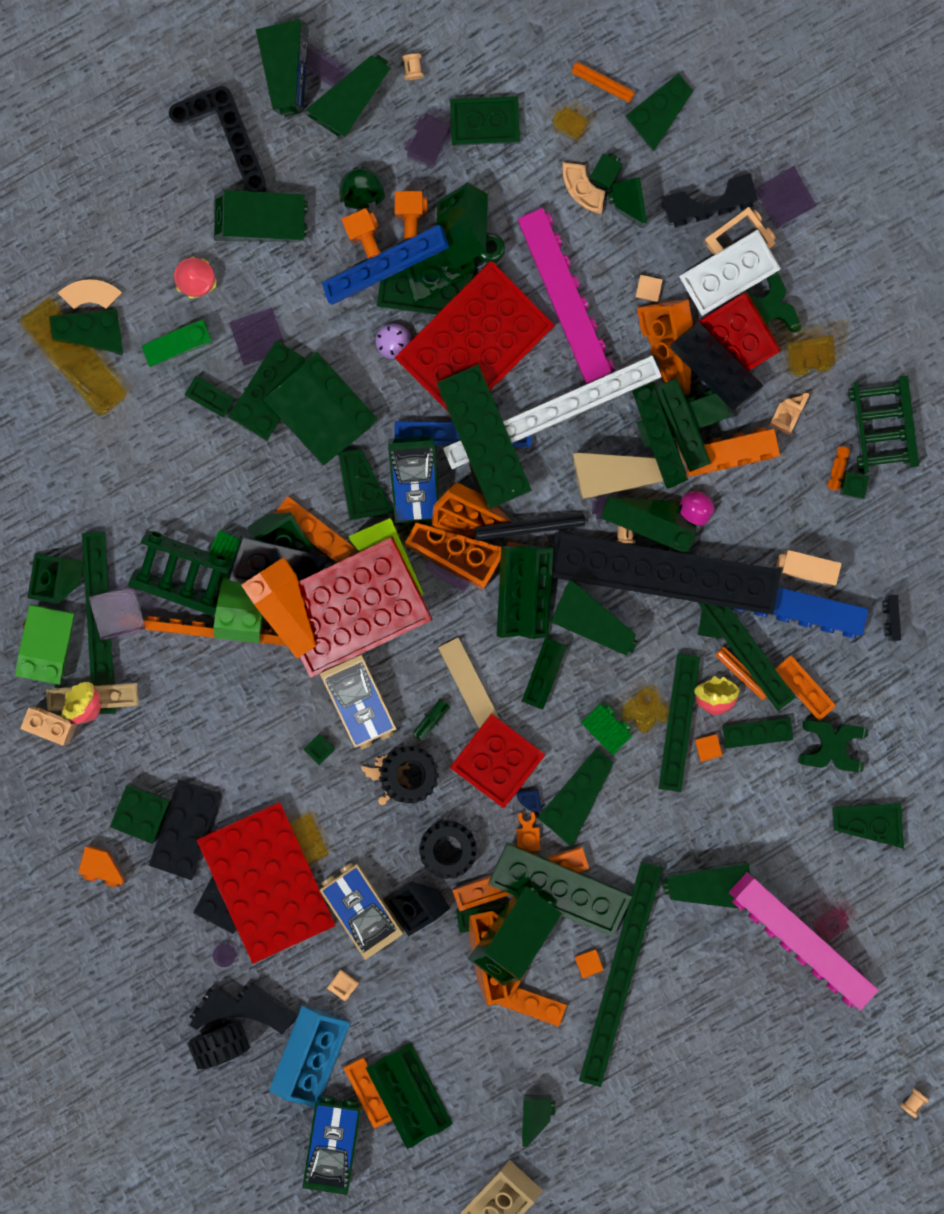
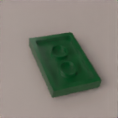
[450,96,520,146]

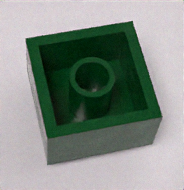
[110,783,171,844]

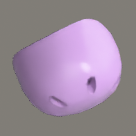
[375,323,413,359]

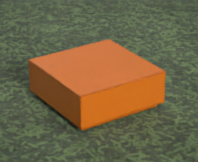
[695,734,723,762]
[575,949,604,978]

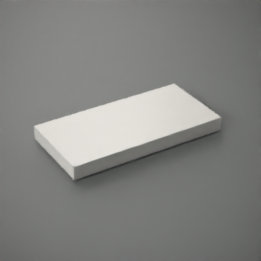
[679,230,781,316]

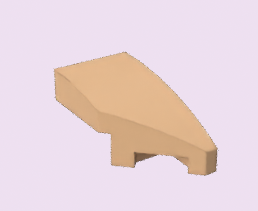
[769,393,810,435]

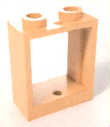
[704,207,776,256]
[776,550,842,586]
[20,706,77,746]

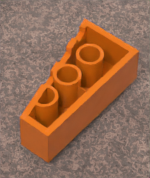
[683,427,780,477]
[404,523,501,591]

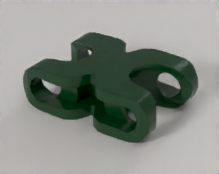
[737,272,801,333]
[798,720,869,772]

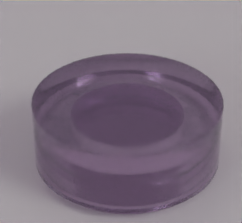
[213,944,236,967]

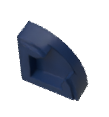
[516,789,541,812]

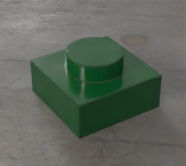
[303,733,335,765]

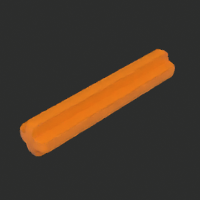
[571,62,635,102]
[715,646,767,700]

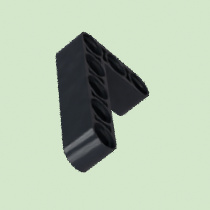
[169,86,266,192]

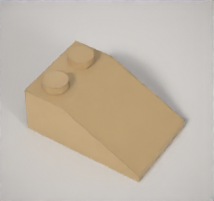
[461,1160,543,1214]

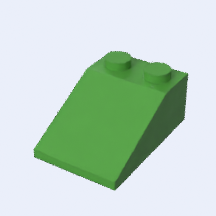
[214,574,263,643]
[15,604,75,685]

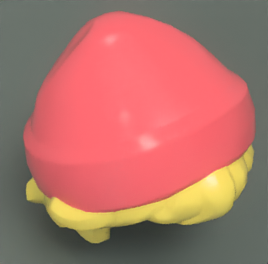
[174,257,217,299]
[694,676,740,716]
[61,682,101,725]

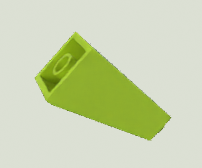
[349,518,424,595]

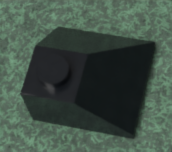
[383,881,450,936]

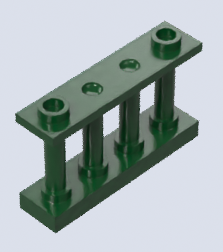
[848,376,919,474]
[128,530,233,616]

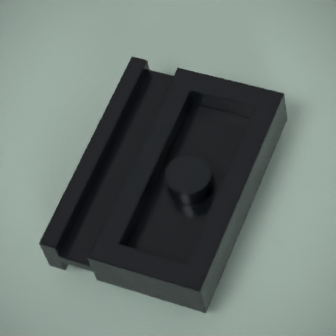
[882,595,901,641]

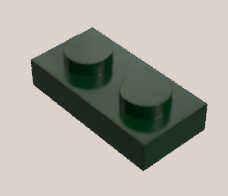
[184,376,235,418]

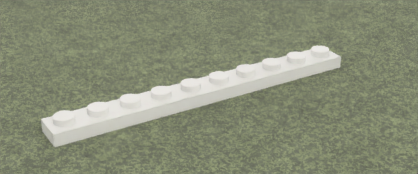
[443,356,662,470]

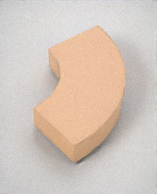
[562,162,605,214]
[58,279,122,310]

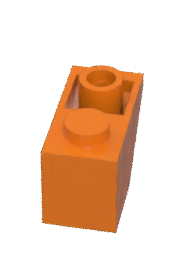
[78,845,125,887]

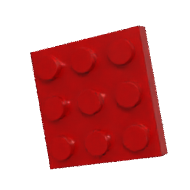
[692,292,782,371]
[449,713,545,809]

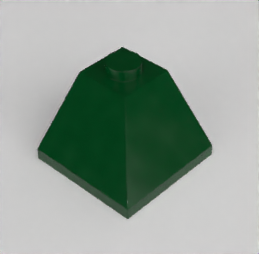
[608,177,647,228]
[247,512,313,551]
[27,554,84,604]
[522,1094,555,1147]

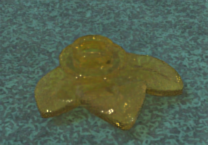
[622,688,667,734]

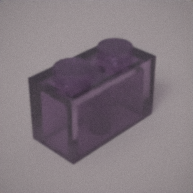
[405,113,451,169]

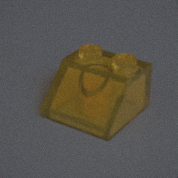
[783,335,835,377]

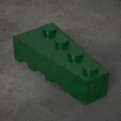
[636,390,737,448]

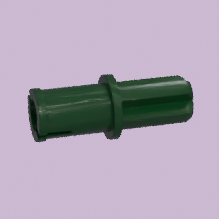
[413,698,451,741]

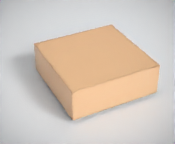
[635,275,662,303]
[327,969,359,1002]

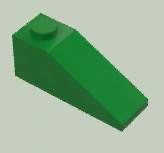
[141,320,213,367]

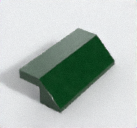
[496,545,554,639]
[366,1043,453,1149]

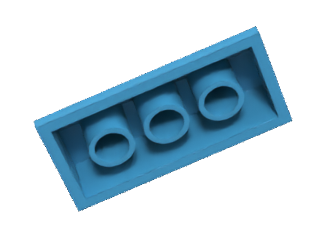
[269,1006,350,1107]

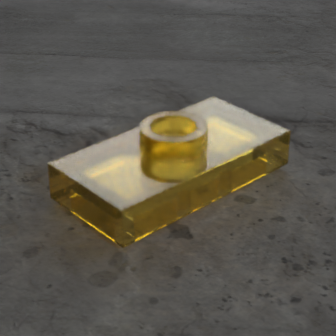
[290,813,329,864]

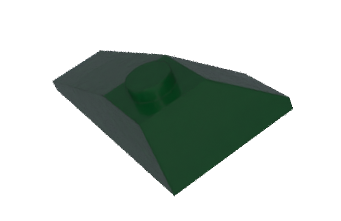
[600,497,696,554]

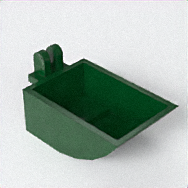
[436,183,488,269]

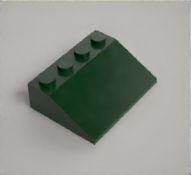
[262,352,378,466]

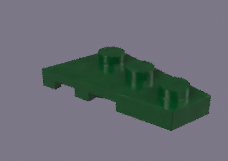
[625,73,693,152]
[832,803,904,849]

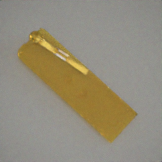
[19,298,126,416]

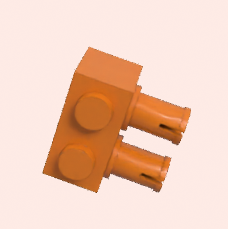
[395,191,428,241]
[341,208,381,260]

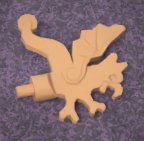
[361,754,412,805]

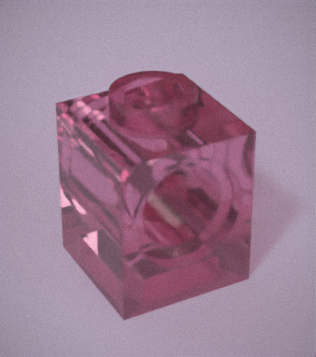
[812,906,850,942]

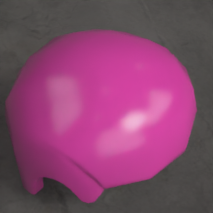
[680,490,714,525]

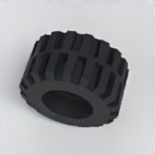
[379,746,439,803]
[419,820,477,879]
[187,1021,251,1070]

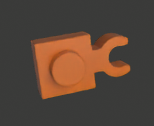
[516,812,540,851]

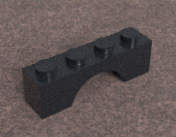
[661,173,758,228]

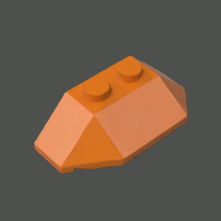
[432,482,512,540]
[469,911,524,1006]

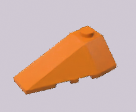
[637,300,693,395]
[241,557,316,658]

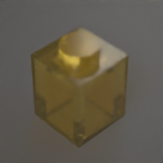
[552,106,589,143]

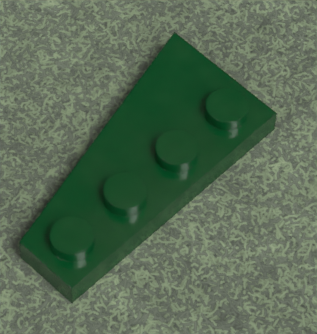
[537,748,613,847]

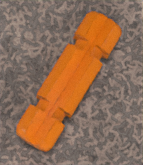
[827,446,850,491]

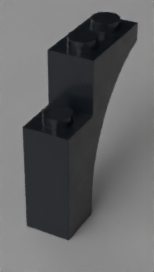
[189,982,297,1035]

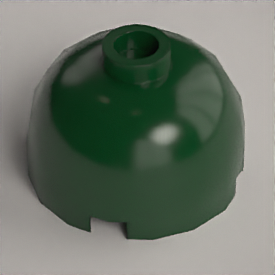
[339,167,385,209]

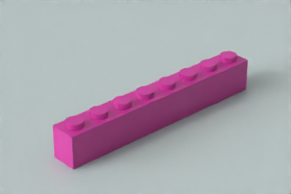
[517,208,615,385]
[729,872,879,1011]

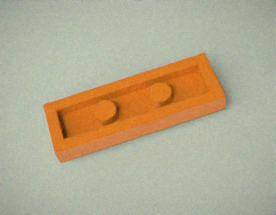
[775,655,836,721]
[497,987,567,1027]
[343,1057,392,1129]

